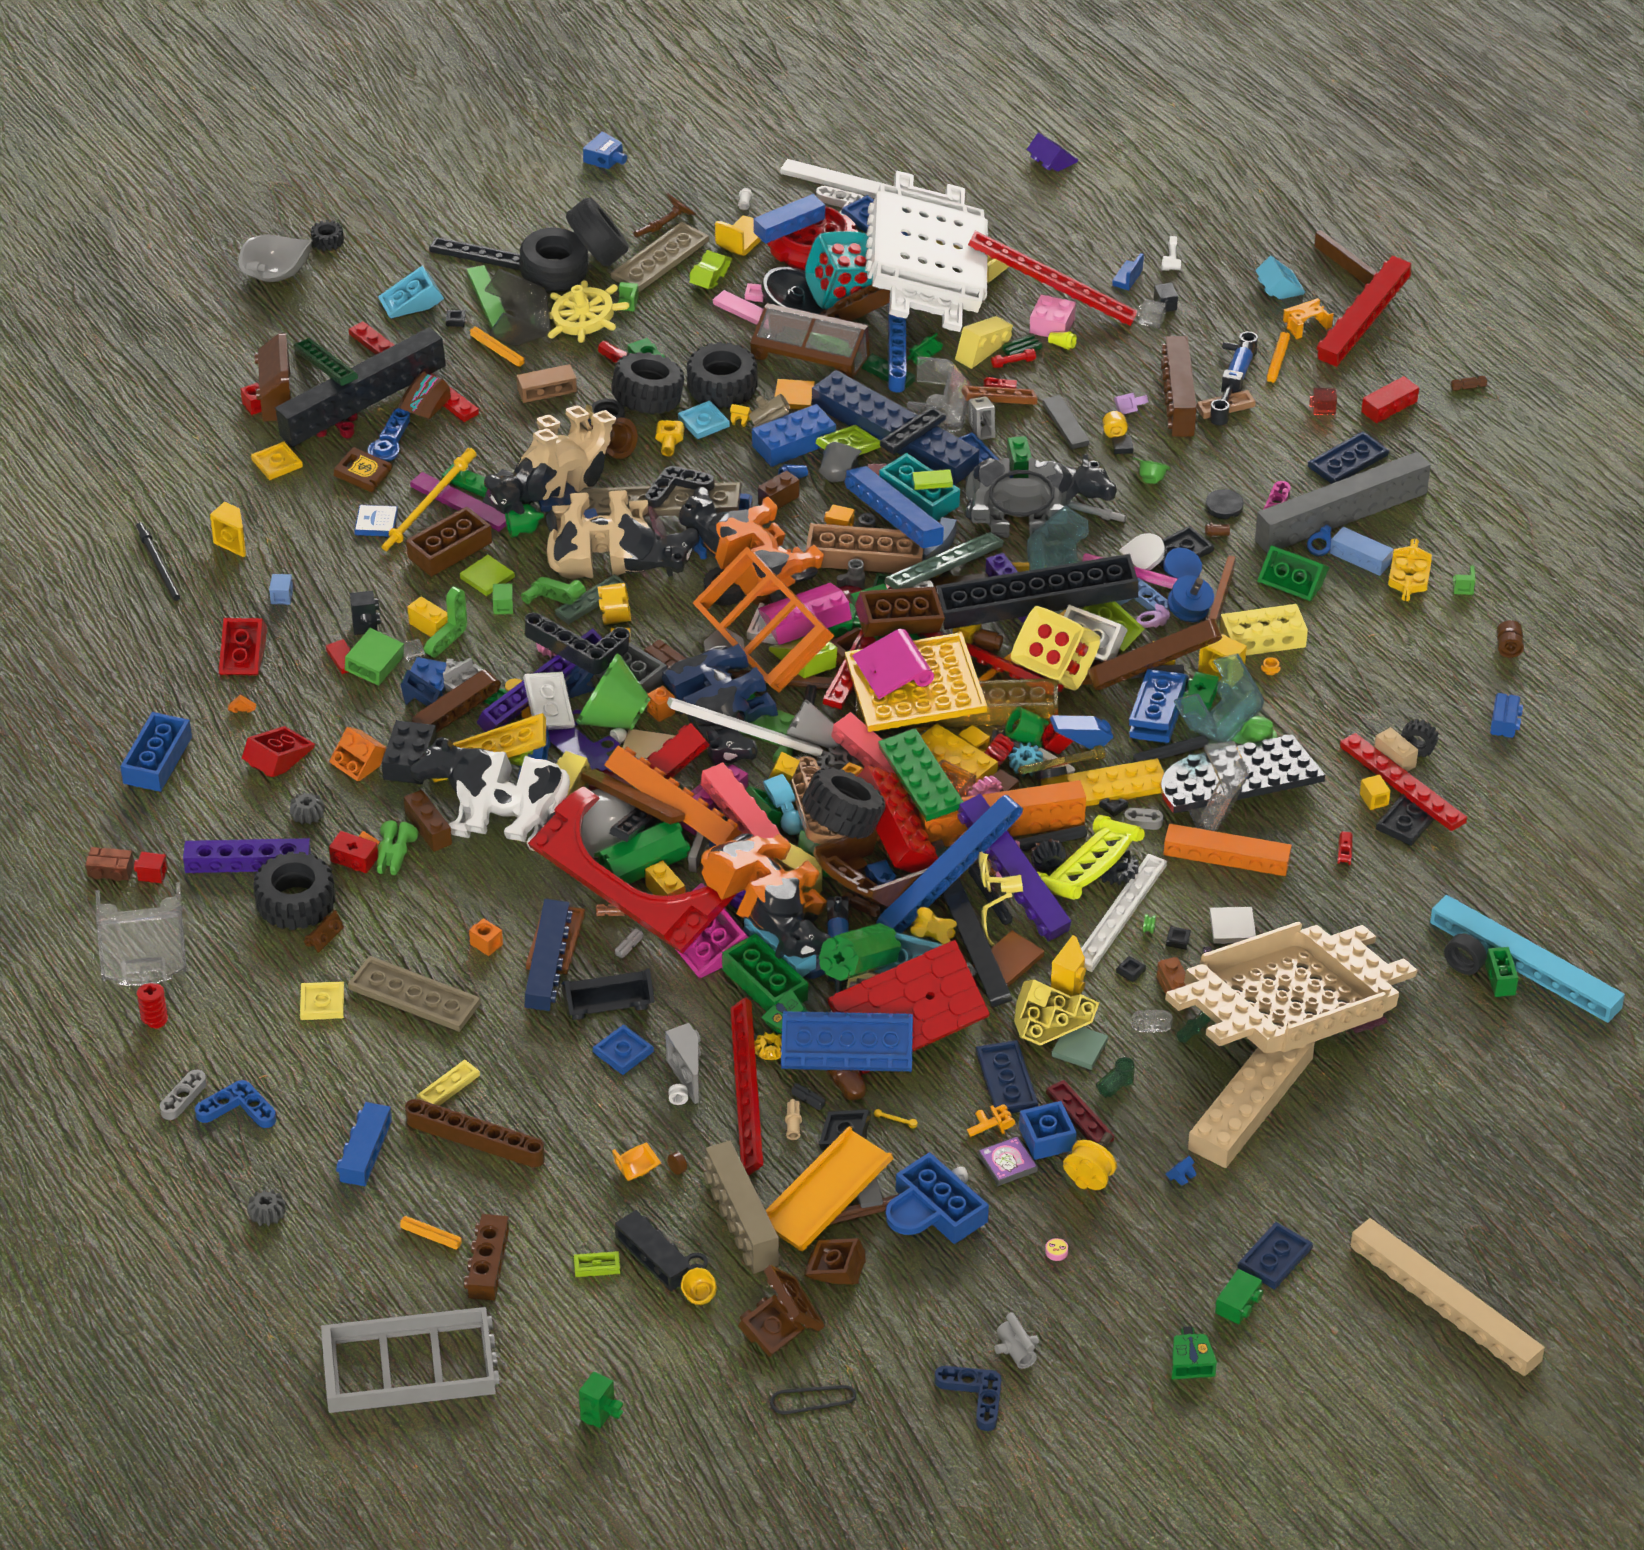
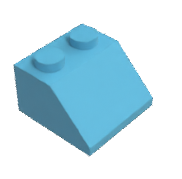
[1255,255,1306,299]

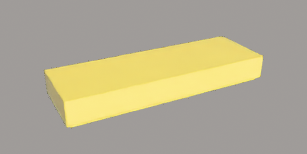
[417,1060,480,1106]

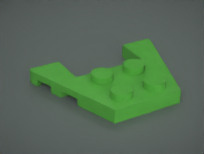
[738,710,795,762]

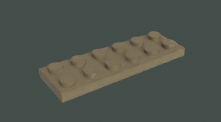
[611,222,709,293]
[348,956,481,1032]

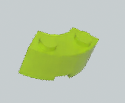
[689,250,732,289]

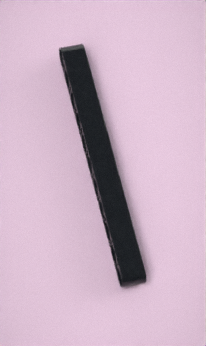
[931,839,1013,1008]

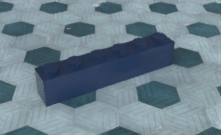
[524,899,573,1011]

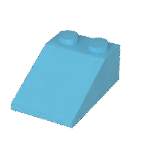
[378,266,444,318]

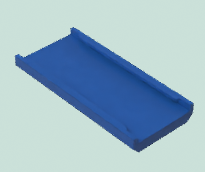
[781,1011,913,1072]

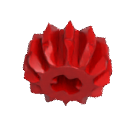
[984,734,1014,767]

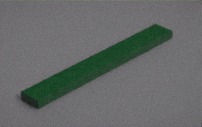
[293,338,359,386]

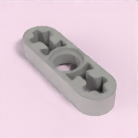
[160,1070,207,1120]

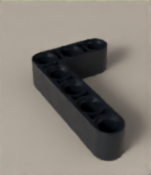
[524,613,630,674]

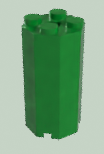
[594,821,690,884]
[819,923,901,981]

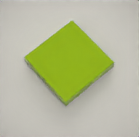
[460,555,515,596]

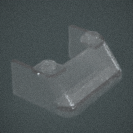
[907,356,971,431]
[1188,741,1249,832]

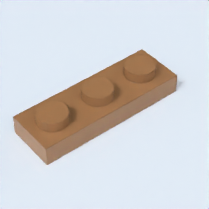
[1196,390,1255,419]

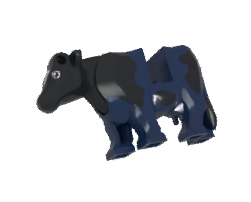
[662,643,778,766]

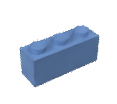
[1330,527,1393,576]

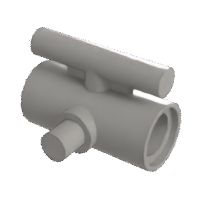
[994,1312,1039,1369]

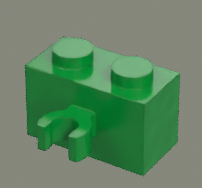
[579,1371,623,1428]

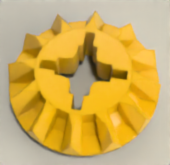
[754,1032,782,1060]

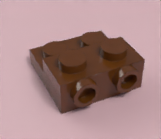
[738,1294,805,1357]

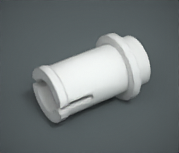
[738,188,753,210]

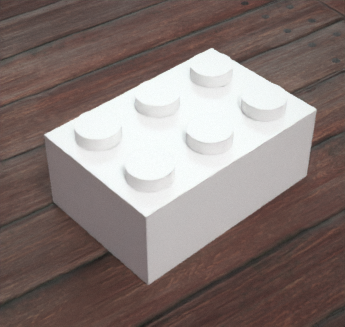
[1064,605,1127,662]

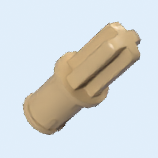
[785,1099,802,1140]

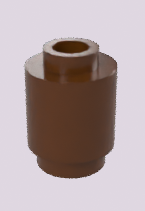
[973,628,1003,652]

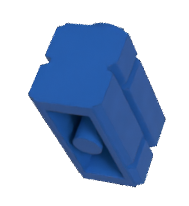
[1490,693,1523,738]

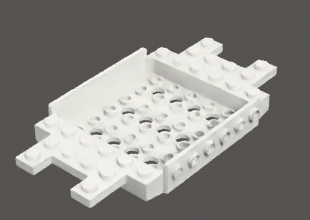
[865,171,988,332]

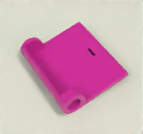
[852,629,934,699]

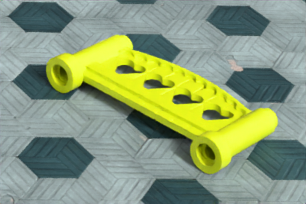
[1037,815,1145,900]

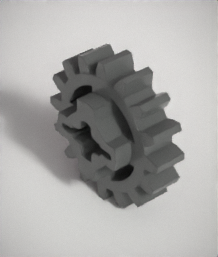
[817,746,861,770]

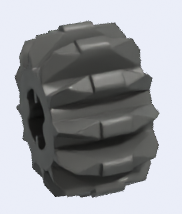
[289,792,325,825]
[247,1189,286,1227]

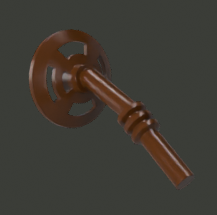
[633,193,696,238]

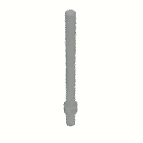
[1067,501,1126,522]

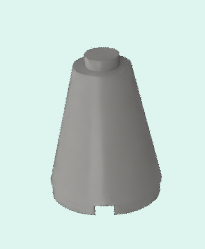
[786,700,840,749]

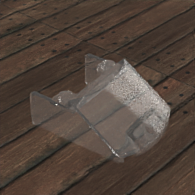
[95,882,187,985]

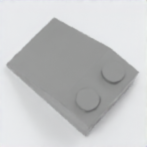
[665,1023,701,1104]

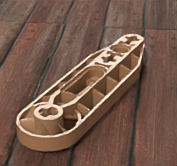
[791,756,846,844]

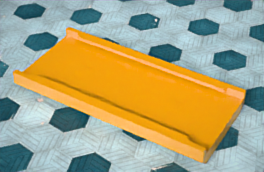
[765,1126,894,1251]

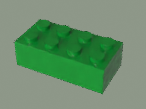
[722,933,808,1012]

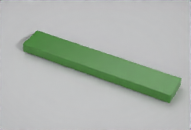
[467,265,513,339]

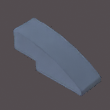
[923,517,957,561]

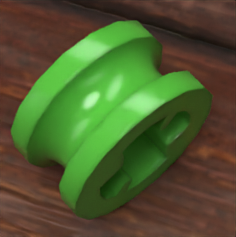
[1143,914,1156,934]

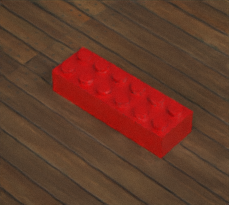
[857,765,938,873]

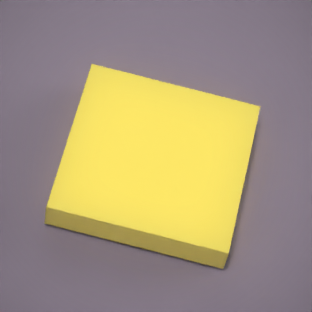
[300,982,344,1020]

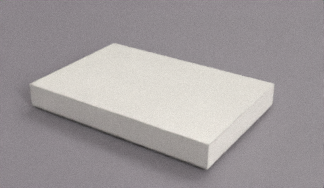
[523,672,575,730]

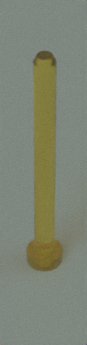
[1018,745,1105,774]

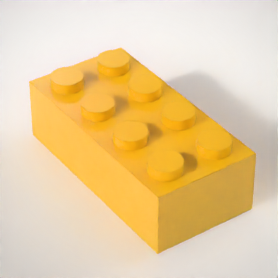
[921,723,998,795]

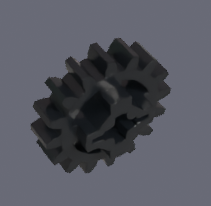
[1094,850,1139,885]

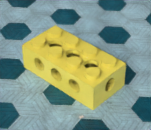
[1220,604,1308,656]

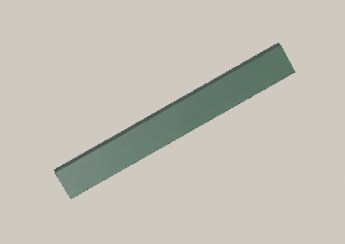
[885,532,1004,589]

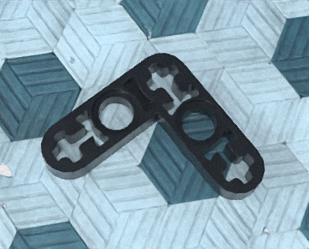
[645,466,715,508]

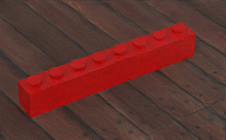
[1317,255,1411,367]

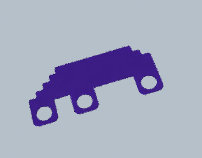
[548,710,638,772]

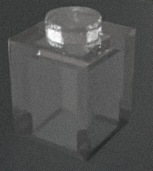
[1137,299,1166,328]

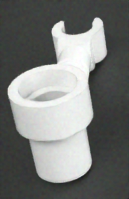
[1161,236,1181,271]

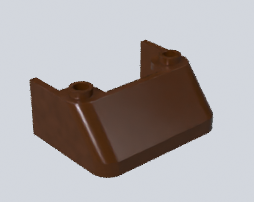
[254,333,291,422]

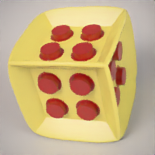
[1011,606,1101,691]

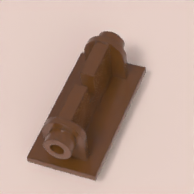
[304,910,344,953]

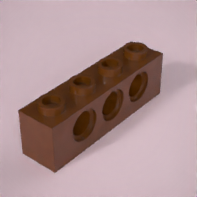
[464,1214,509,1301]

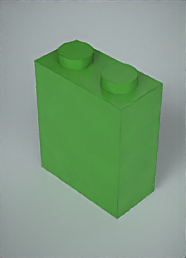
[345,628,404,686]

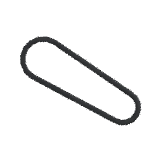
[770,1385,856,1414]

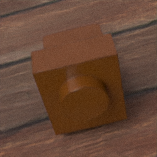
[831,628,861,669]

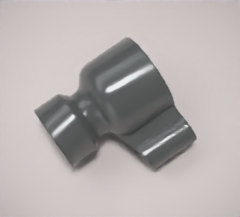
[837,559,865,589]

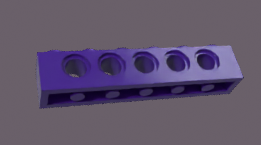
[183,838,311,873]

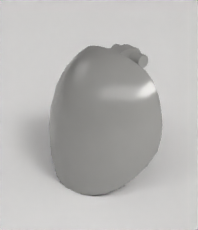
[238,235,313,282]
[581,789,644,858]

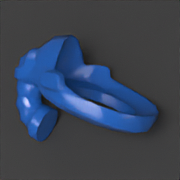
[1307,525,1332,556]

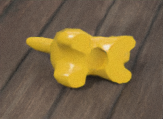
[910,907,957,944]

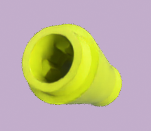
[1048,332,1077,350]

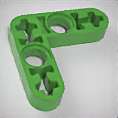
[424,587,467,658]

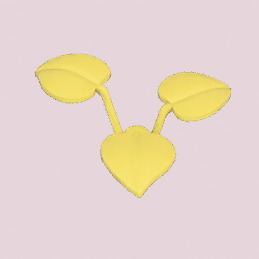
[979,852,1023,946]

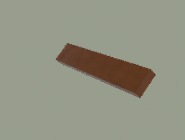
[1314,230,1377,285]
[581,769,685,824]

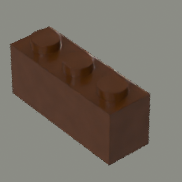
[404,789,452,852]

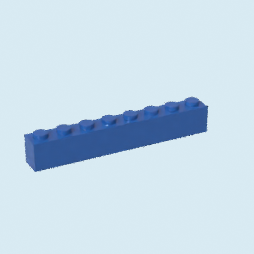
[845,466,944,549]

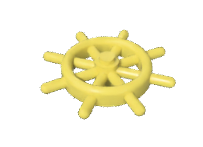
[536,280,629,343]

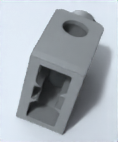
[968,397,995,440]

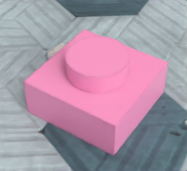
[745,283,764,302]

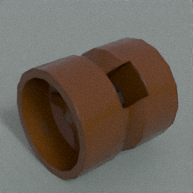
[1497,620,1524,658]

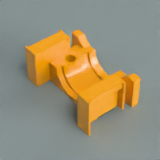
[1283,298,1334,339]

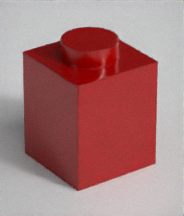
[134,852,168,884]

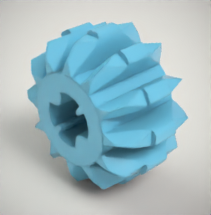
[1009,742,1043,777]

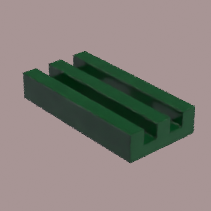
[1001,334,1042,356]

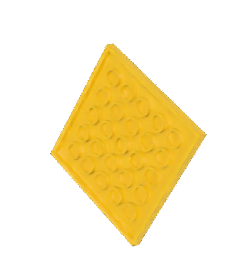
[845,632,987,732]

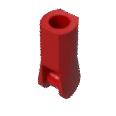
[598,341,627,364]
[983,377,1017,389]
[1337,831,1353,865]

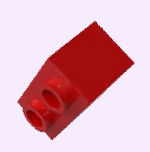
[329,831,378,873]

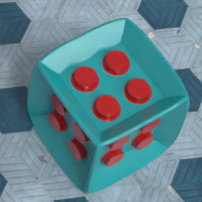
[805,231,873,309]

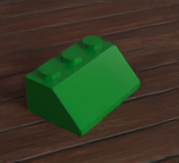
[1257,545,1329,601]

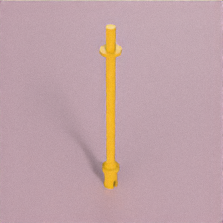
[382,448,477,551]

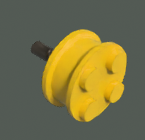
[1063,1132,1117,1190]

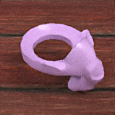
[1136,604,1170,628]

